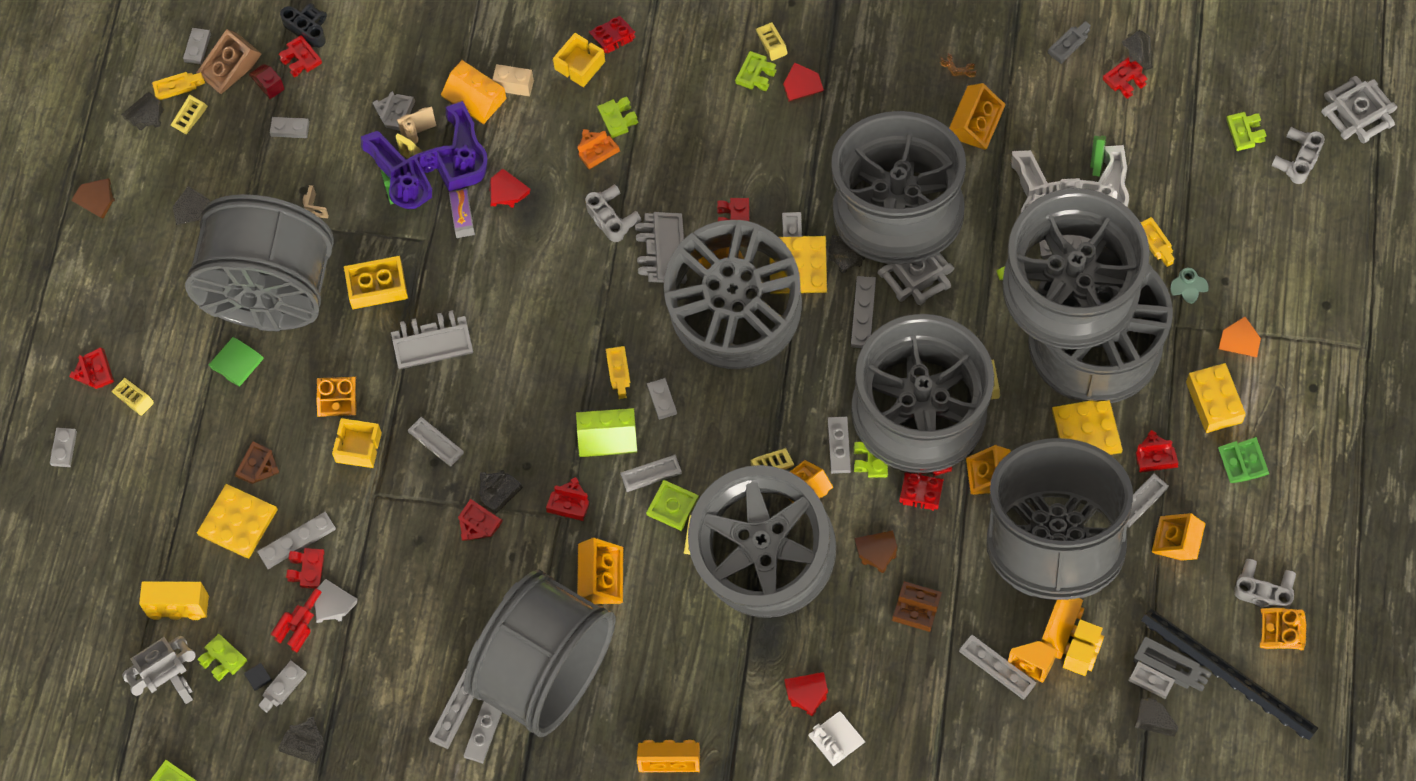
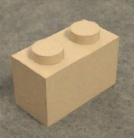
[492,64,534,96]

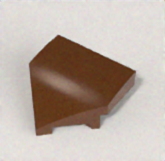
[71,178,115,219]
[235,441,279,484]
[854,530,898,573]

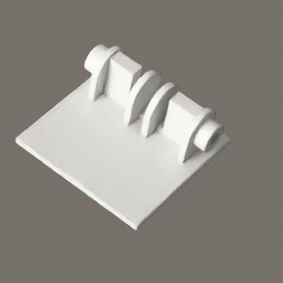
[808,711,865,766]

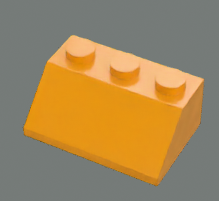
[441,60,506,125]
[949,83,1006,150]
[577,538,623,604]
[1041,598,1085,659]
[637,740,700,772]

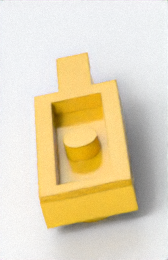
[152,72,205,101]
[1140,217,1174,267]
[606,346,630,399]

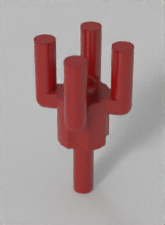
[271,588,322,653]

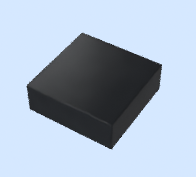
[244,663,272,691]

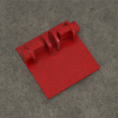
[589,16,635,54]
[900,472,944,511]

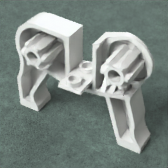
[1011,145,1129,213]

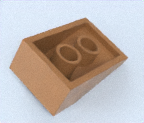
[196,29,261,94]

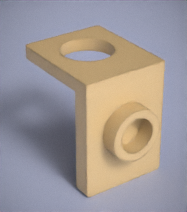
[303,185,329,218]

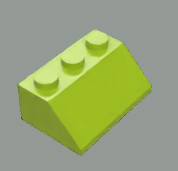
[576,408,637,457]

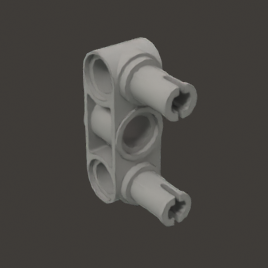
[1272,127,1325,184]
[585,184,641,242]
[1234,559,1296,609]

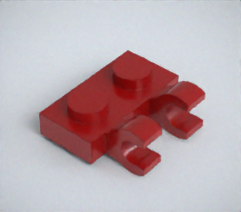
[279,35,322,77]
[1103,56,1147,99]
[717,198,749,221]
[286,548,325,589]

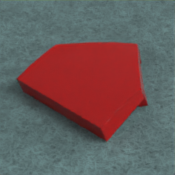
[783,63,824,102]
[489,169,531,208]
[69,347,114,389]
[1136,430,1178,472]
[546,477,589,521]
[458,499,503,541]
[784,672,828,716]

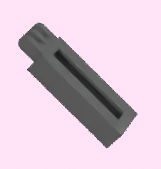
[1133,637,1211,691]

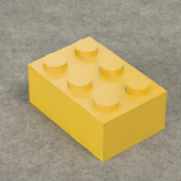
[344,256,408,309]
[1186,363,1246,433]
[139,582,209,620]

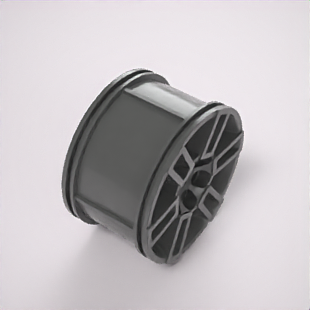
[185,194,334,331]
[664,220,802,369]
[1028,248,1173,403]
[986,438,1133,600]
[464,569,616,737]

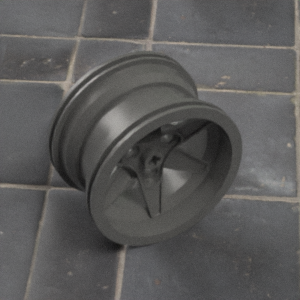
[832,111,966,264]
[1002,188,1150,349]
[851,314,994,473]
[688,465,836,618]

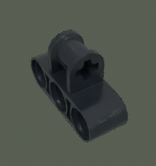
[280,3,327,48]

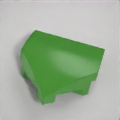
[1090,135,1106,177]

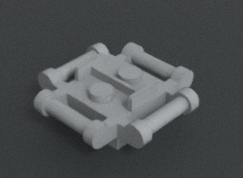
[1321,76,1397,143]
[878,253,954,305]
[122,636,195,696]

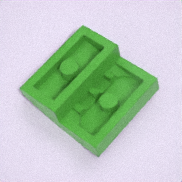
[209,337,264,387]
[1218,437,1269,483]

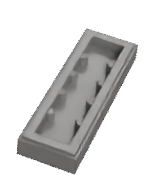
[408,417,464,467]
[828,417,851,474]
[620,455,682,492]
[1127,474,1169,527]
[463,701,502,764]

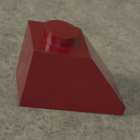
[249,64,285,99]

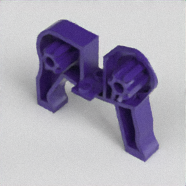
[361,101,487,209]

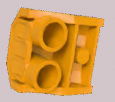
[317,377,356,417]
[1260,608,1306,650]

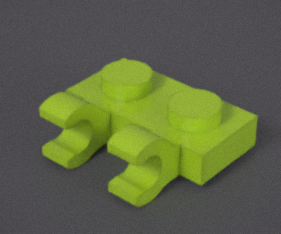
[735,51,777,91]
[597,97,638,139]
[1226,112,1266,151]
[854,442,888,477]
[198,634,247,681]

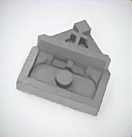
[372,91,415,131]
[313,579,357,623]

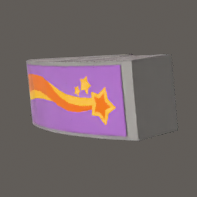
[449,188,475,238]

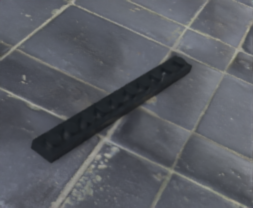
[1141,609,1318,740]

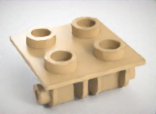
[397,106,436,144]

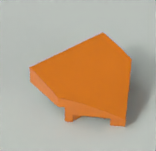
[578,129,620,169]
[1219,317,1261,357]

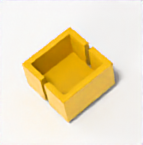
[553,33,605,87]
[332,418,382,468]
[1063,620,1104,676]

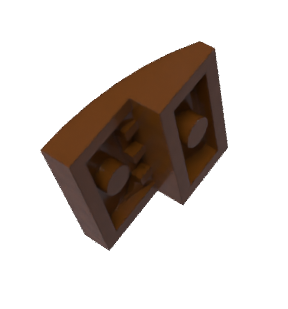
[892,581,942,632]

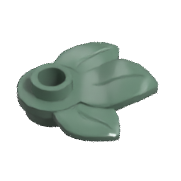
[1170,268,1208,304]

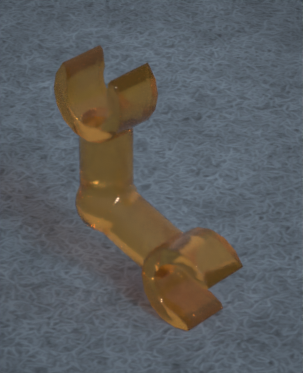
[940,53,976,77]

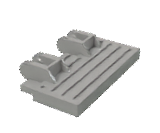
[635,212,687,284]
[391,310,473,369]

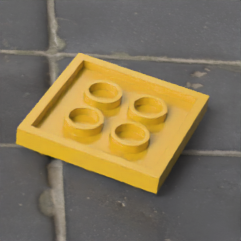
[770,236,827,294]
[1052,400,1123,455]
[197,484,278,559]

